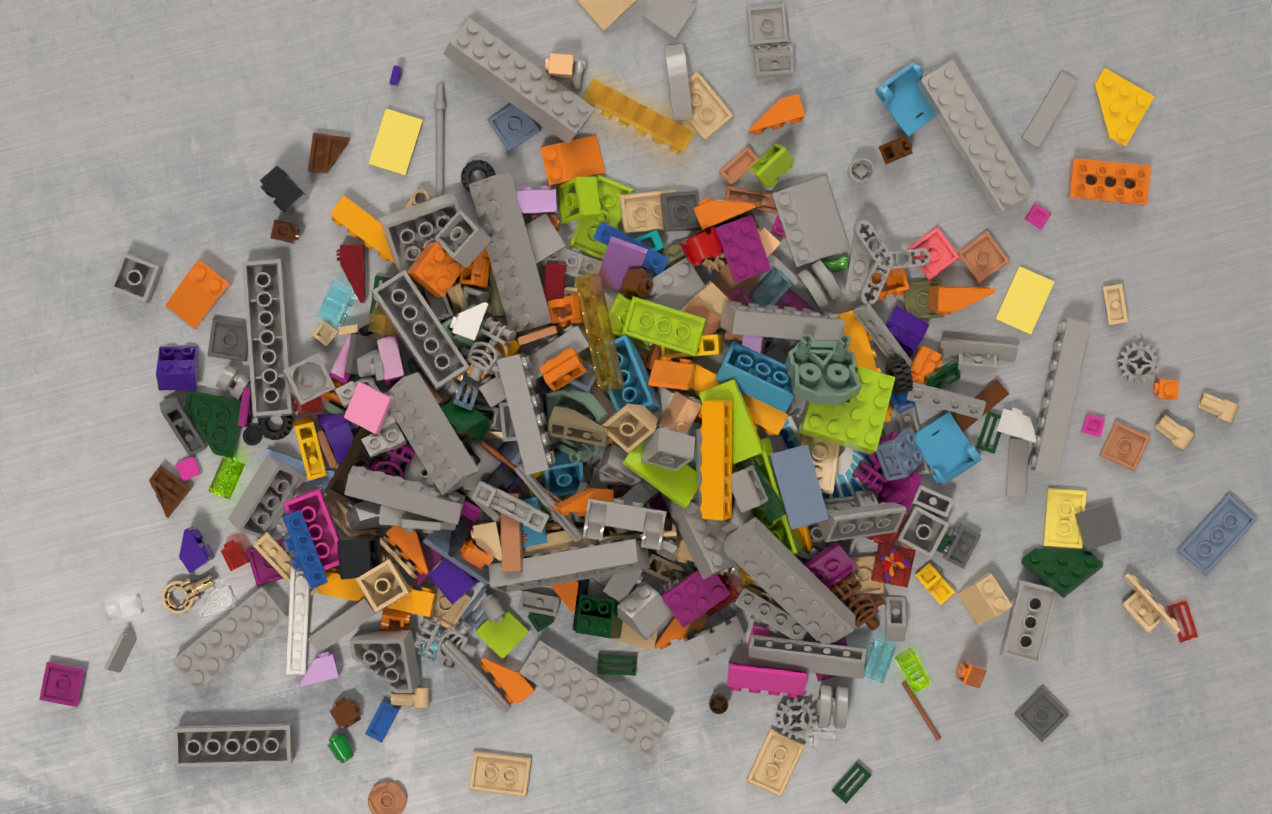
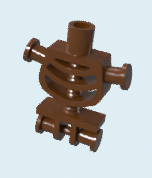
[830,572,887,631]

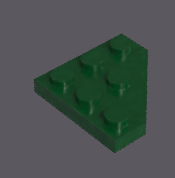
[184,390,241,458]
[1021,548,1103,598]

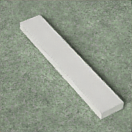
[286,566,310,675]

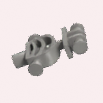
[460,317,516,381]
[413,616,477,669]

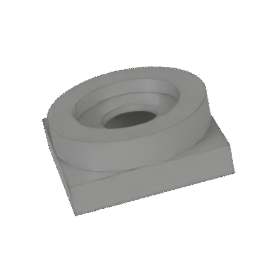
[282,353,335,406]

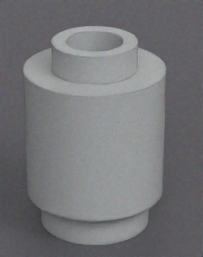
[481,593,507,623]

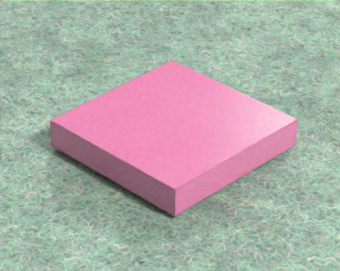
[344,382,393,434]

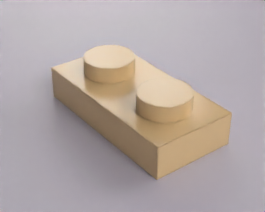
[1102,284,1128,325]

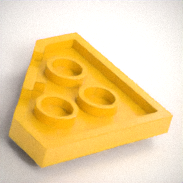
[1094,68,1155,147]

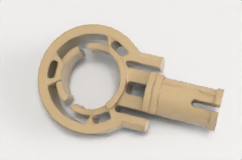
[162,574,215,614]

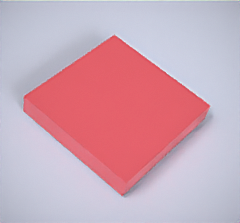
[907,227,960,281]

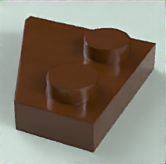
[308,133,351,174]
[149,465,192,518]

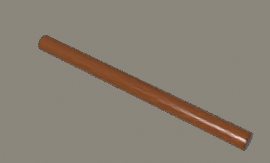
[901,681,941,740]

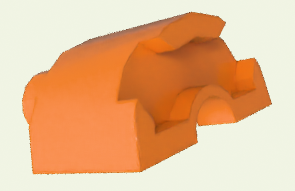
[870,268,909,301]
[547,295,582,328]
[459,536,494,570]
[380,608,411,631]

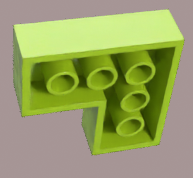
[797,366,895,455]

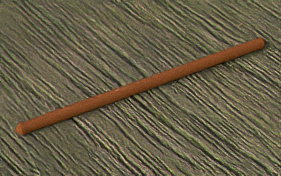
[480,441,562,503]

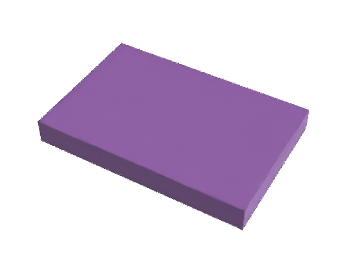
[596,236,648,292]

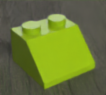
[748,143,795,188]
[556,177,601,224]

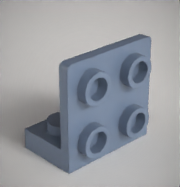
[876,427,923,481]

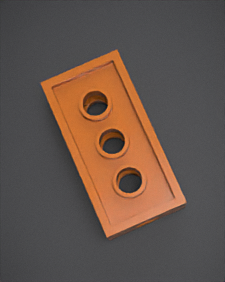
[1067,158,1151,206]

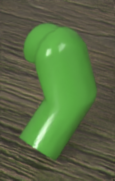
[822,256,849,273]

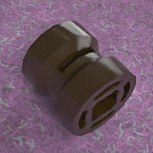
[709,693,729,714]

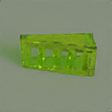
[895,648,931,693]

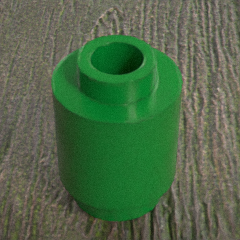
[327,734,354,764]

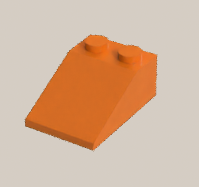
[540,135,606,186]
[693,197,762,230]
[165,260,232,330]
[928,286,996,315]
[648,356,695,390]

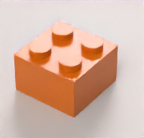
[407,242,465,298]

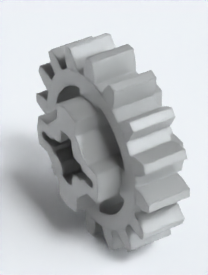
[1117,342,1160,384]
[775,698,817,739]

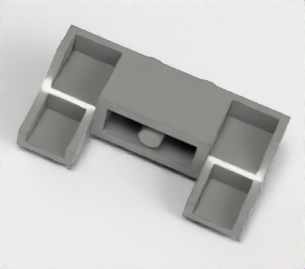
[536,247,602,298]
[335,376,406,458]
[583,499,667,550]

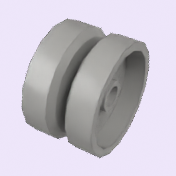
[797,260,843,310]
[816,685,848,729]

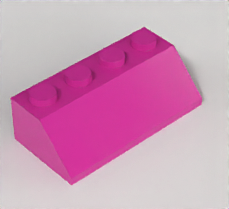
[283,487,341,570]
[726,662,807,698]

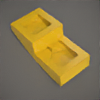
[915,563,956,606]

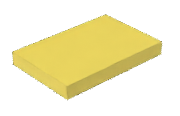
[369,109,423,176]
[995,266,1054,335]
[1043,488,1087,549]

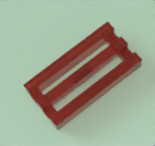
[1167,600,1198,643]

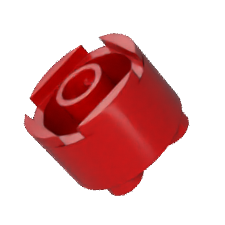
[679,226,723,267]

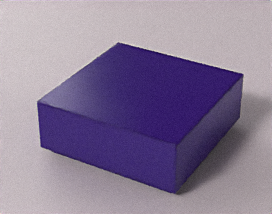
[389,65,402,87]

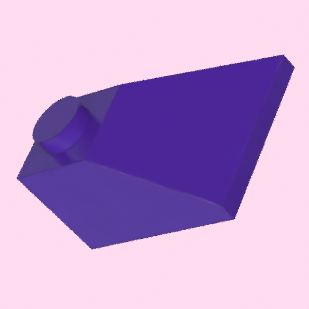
[316,414,354,463]

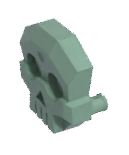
[786,334,862,405]
[544,385,609,464]

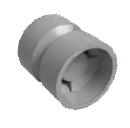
[847,158,875,185]
[216,365,251,400]

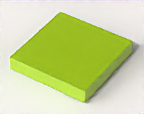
[475,607,529,659]

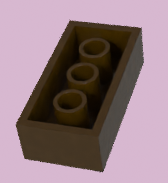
[325,426,390,506]

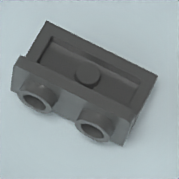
[942,524,981,569]

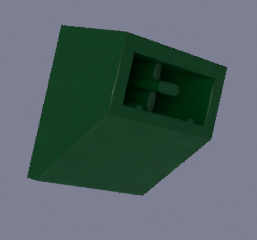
[441,398,494,440]
[576,594,622,639]

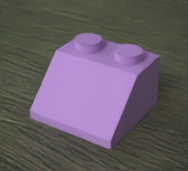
[517,186,558,216]

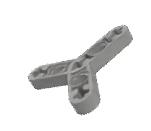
[853,220,931,305]

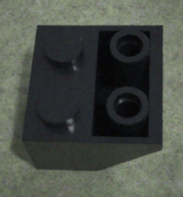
[337,535,382,580]

